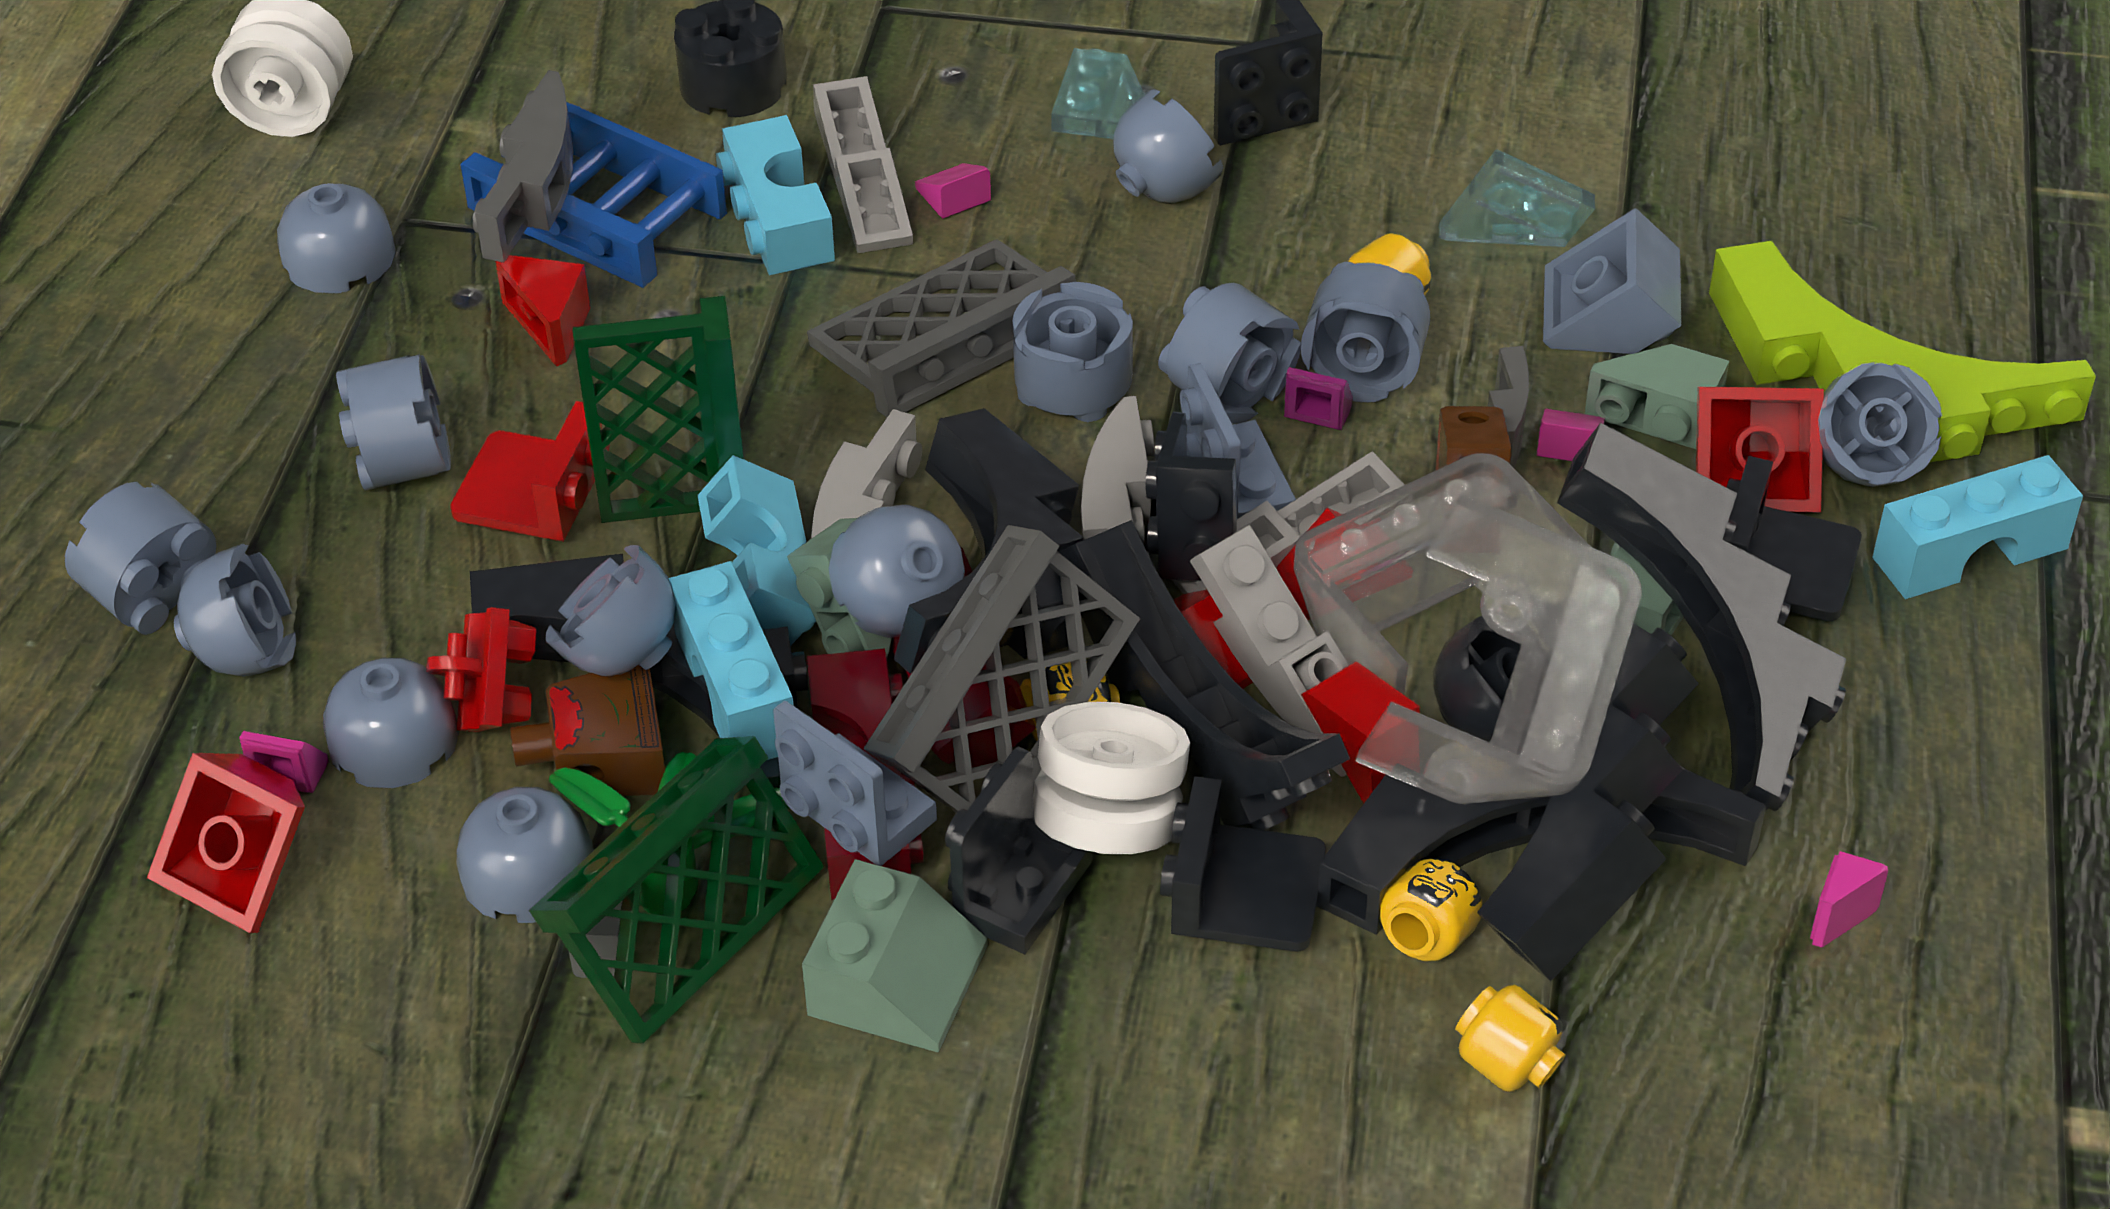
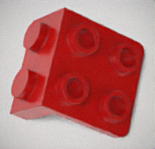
[450,401,610,542]

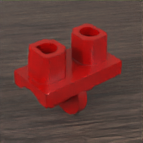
[426,607,536,733]

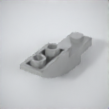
[1081,396,1154,557]
[811,409,922,538]
[1190,525,1349,777]

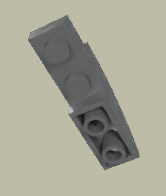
[473,70,573,263]

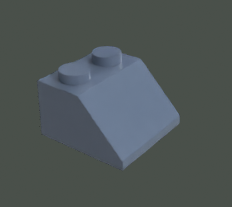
[1543,208,1681,354]

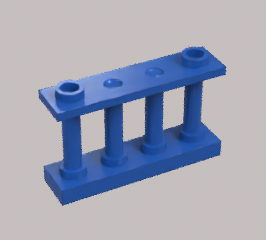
[460,102,727,288]

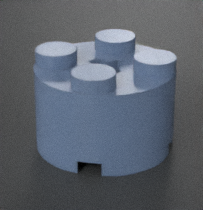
[1301,262,1430,402]
[1012,282,1133,422]
[1158,283,1301,423]
[336,354,451,490]
[65,482,216,635]

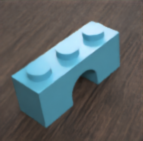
[716,115,835,275]
[697,455,816,646]
[1872,455,2083,599]
[668,561,793,760]

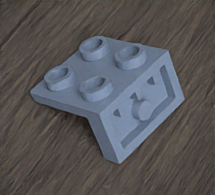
[1180,363,1296,519]
[773,700,937,866]

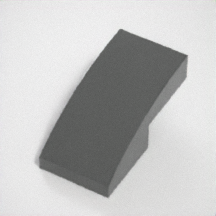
[1488,346,1529,475]

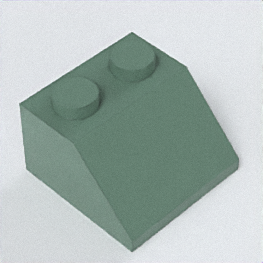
[802,859,988,1053]

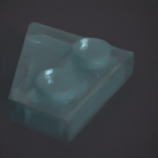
[1051,48,1144,139]
[1439,149,1595,247]

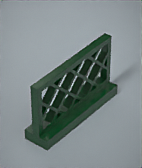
[573,296,744,523]
[529,736,825,1043]

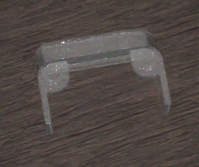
[1294,453,1609,694]
[1355,493,1642,804]

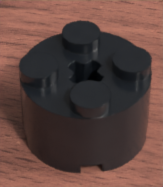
[674,0,787,117]

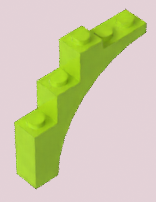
[1709,241,2096,462]

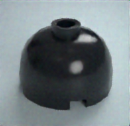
[1433,613,1565,747]

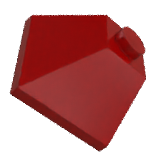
[1696,387,1824,512]
[147,753,305,933]

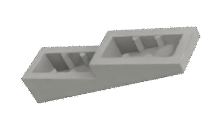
[813,76,913,253]
[1171,451,1414,594]

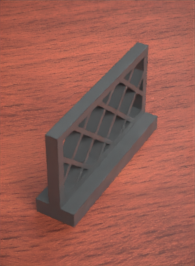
[807,239,1076,418]
[863,525,1140,813]

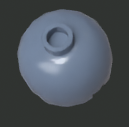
[1113,89,1223,204]
[277,183,396,293]
[1818,362,1942,487]
[829,505,965,638]
[174,544,296,677]
[546,545,676,676]
[323,657,459,788]
[457,787,594,923]

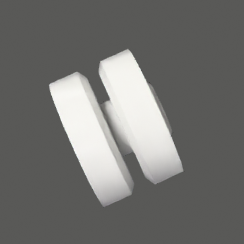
[212,0,353,137]
[1033,702,1190,854]

